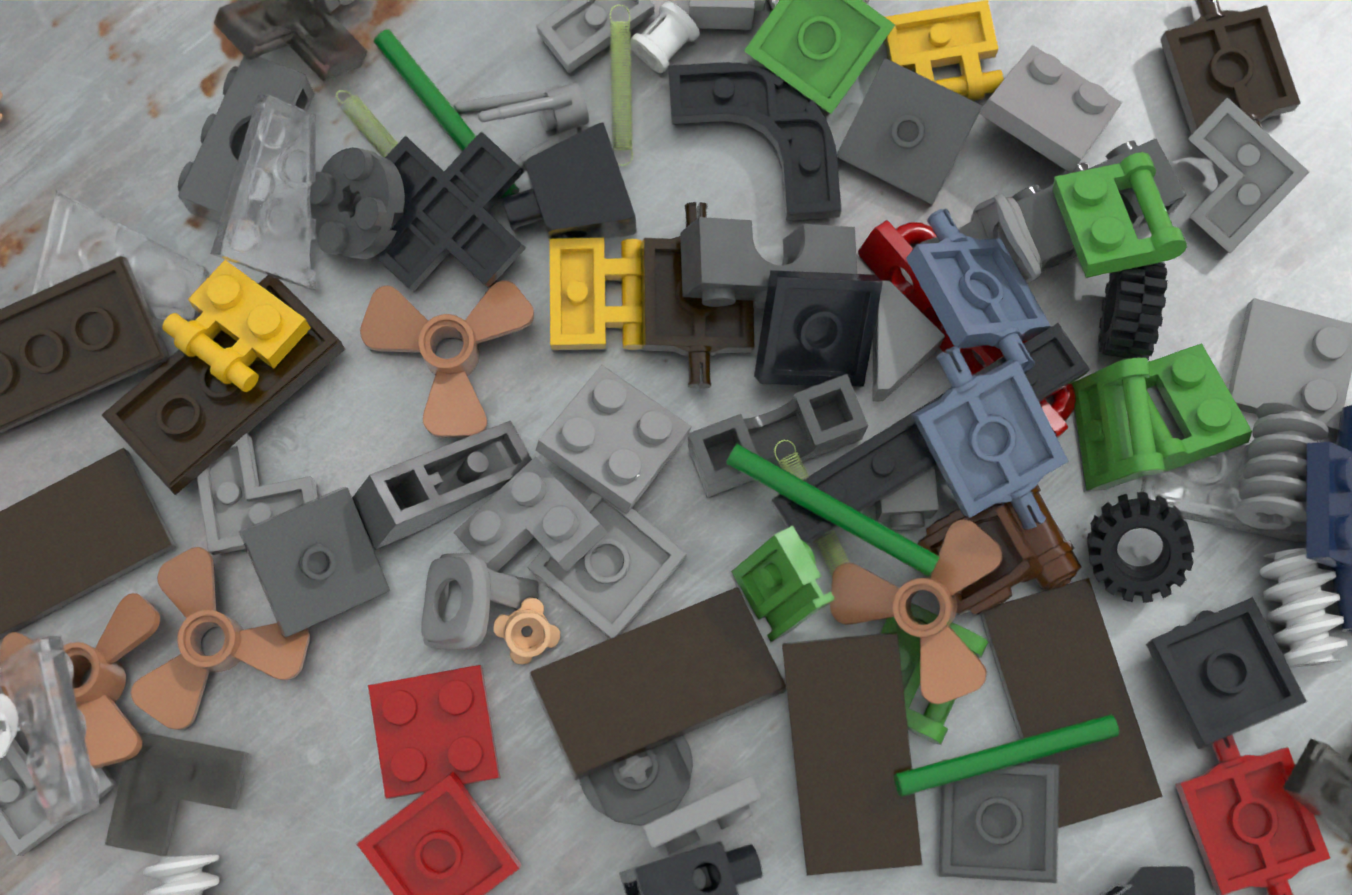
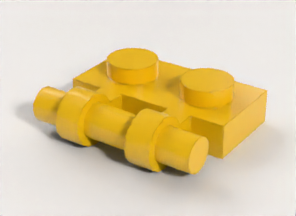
[884,0,1004,101]
[549,238,642,350]
[162,260,311,392]

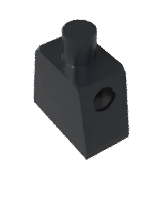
[501,122,637,240]
[619,841,762,895]

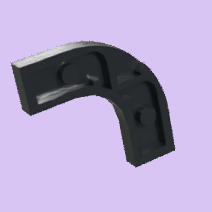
[668,62,842,220]

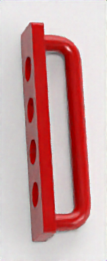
[858,220,1076,439]

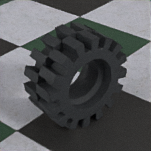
[1098,262,1168,360]
[1087,492,1195,603]

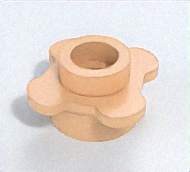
[493,598,560,664]

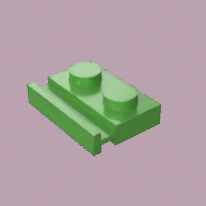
[731,526,835,642]

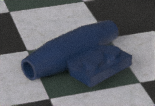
[1306,405,1352,633]

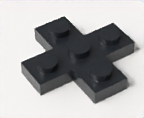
[375,131,526,291]

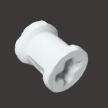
[630,1,700,74]

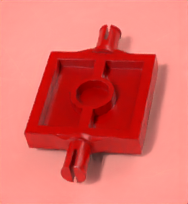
[1175,735,1331,895]

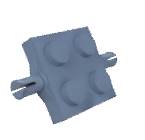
[906,209,1051,373]
[912,346,1069,530]

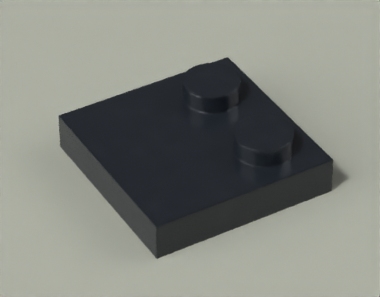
[754,270,883,387]
[1146,597,1307,750]

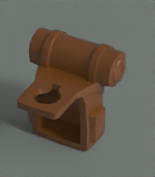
[918,484,1082,616]

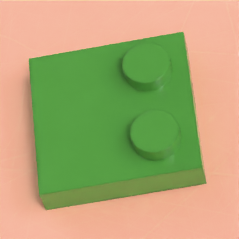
[744,0,895,114]

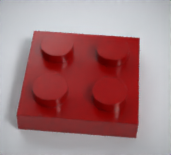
[368,665,501,799]
[357,771,521,895]

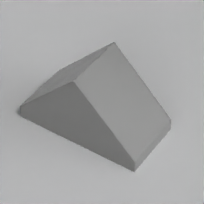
[872,281,945,401]

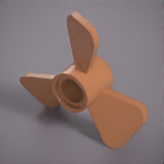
[360,281,534,438]
[830,520,1003,704]
[131,547,310,730]
[0,593,160,770]

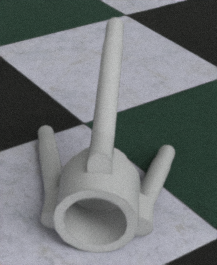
[454,82,589,168]

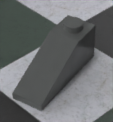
[352,420,532,549]

